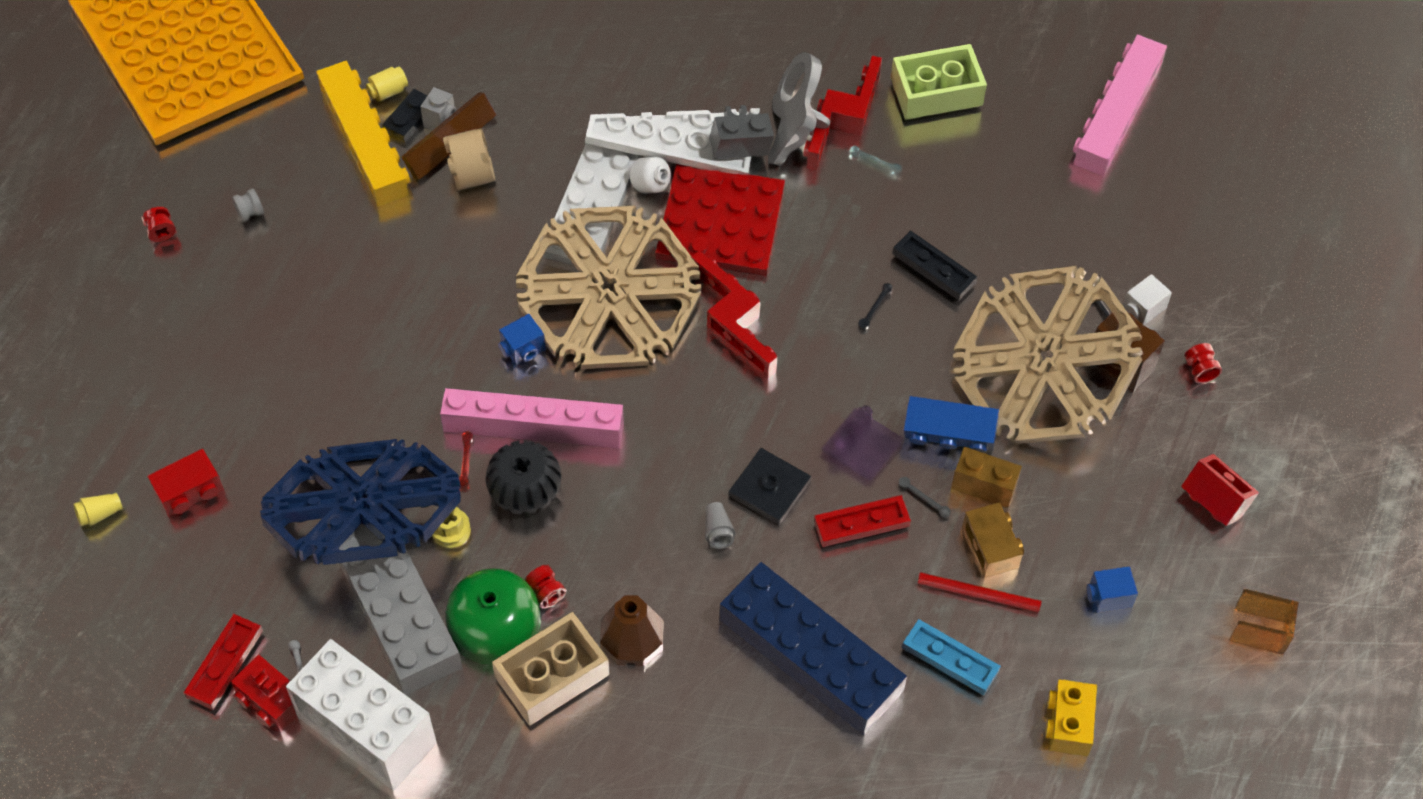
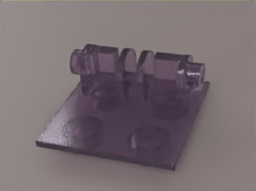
[821,405,904,482]

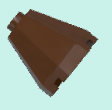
[600,595,664,666]

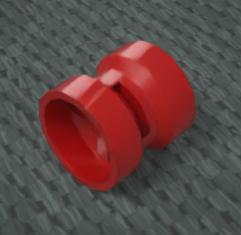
[1184,343,1222,383]
[525,565,567,609]

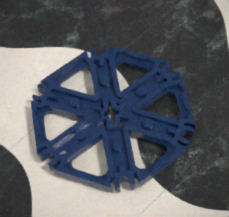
[260,439,461,565]

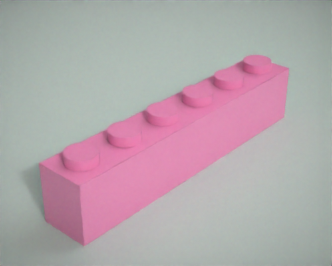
[1072,34,1167,176]
[440,388,624,449]

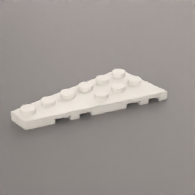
[585,108,760,175]

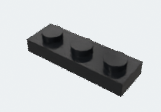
[892,230,978,300]

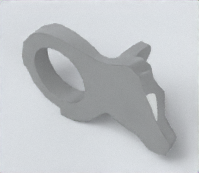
[768,52,830,166]

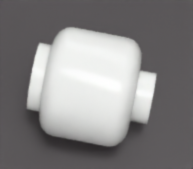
[630,157,671,194]

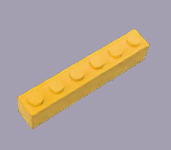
[316,60,411,206]

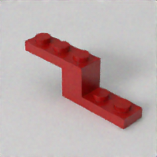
[803,56,882,171]
[691,250,777,379]

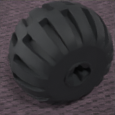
[485,440,562,515]

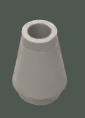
[705,502,736,549]

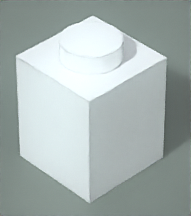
[1123,274,1172,325]

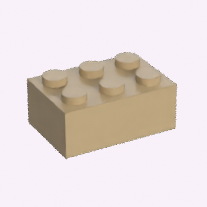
[492,612,609,726]

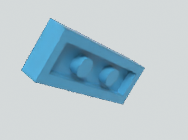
[902,619,1001,695]

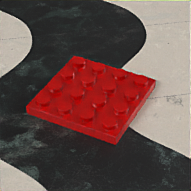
[655,164,785,276]

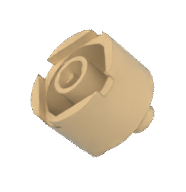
[443,128,495,191]

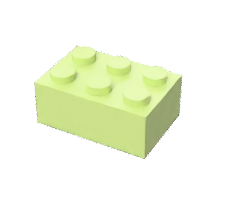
[890,44,987,120]

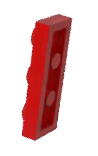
[814,495,911,547]
[183,614,263,710]

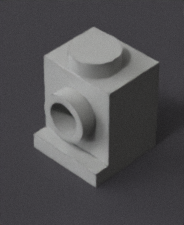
[420,87,456,130]

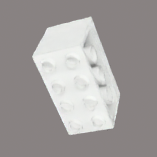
[286,639,437,791]

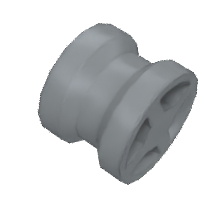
[232,188,264,222]

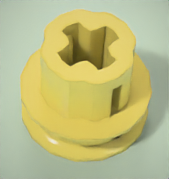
[432,507,471,548]

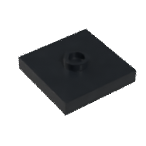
[728,448,812,526]

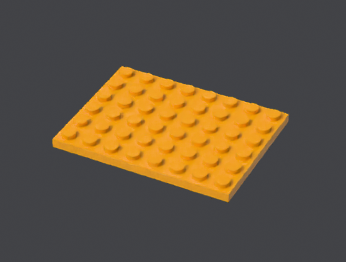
[67,0,304,146]

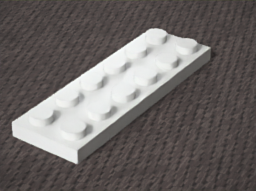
[543,143,641,265]

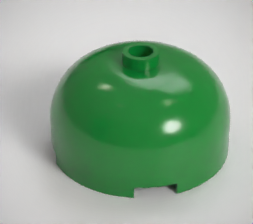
[445,568,541,665]

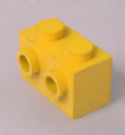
[1045,679,1097,756]

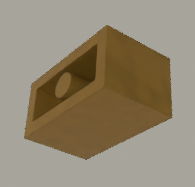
[951,447,1022,508]
[962,502,1024,578]

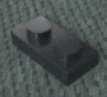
[382,89,427,143]

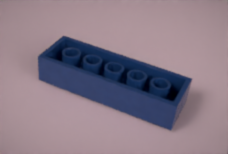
[719,562,907,736]

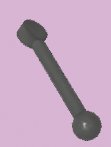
[898,477,951,518]

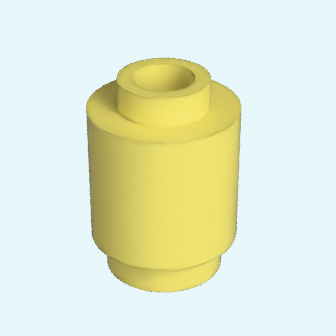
[366,67,408,102]

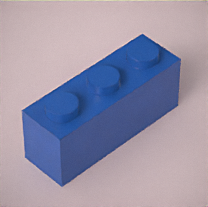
[904,396,999,453]

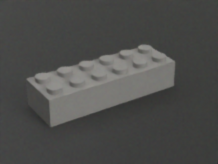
[339,523,462,695]

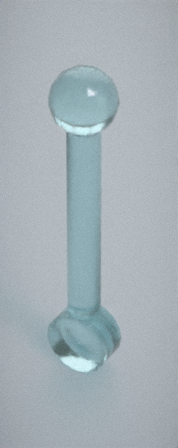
[849,146,902,175]

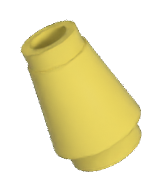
[73,493,122,527]

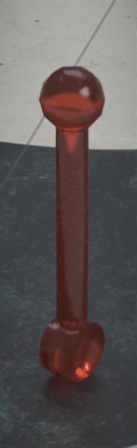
[459,432,474,487]

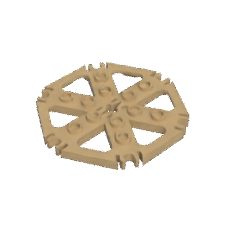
[516,206,701,369]
[953,266,1143,444]

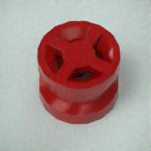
[142,206,176,242]

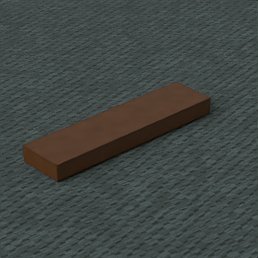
[401,92,497,180]

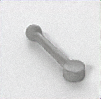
[288,640,303,673]

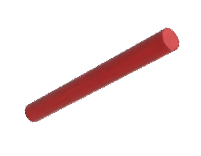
[917,572,1042,613]

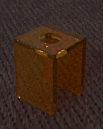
[1230,589,1299,655]

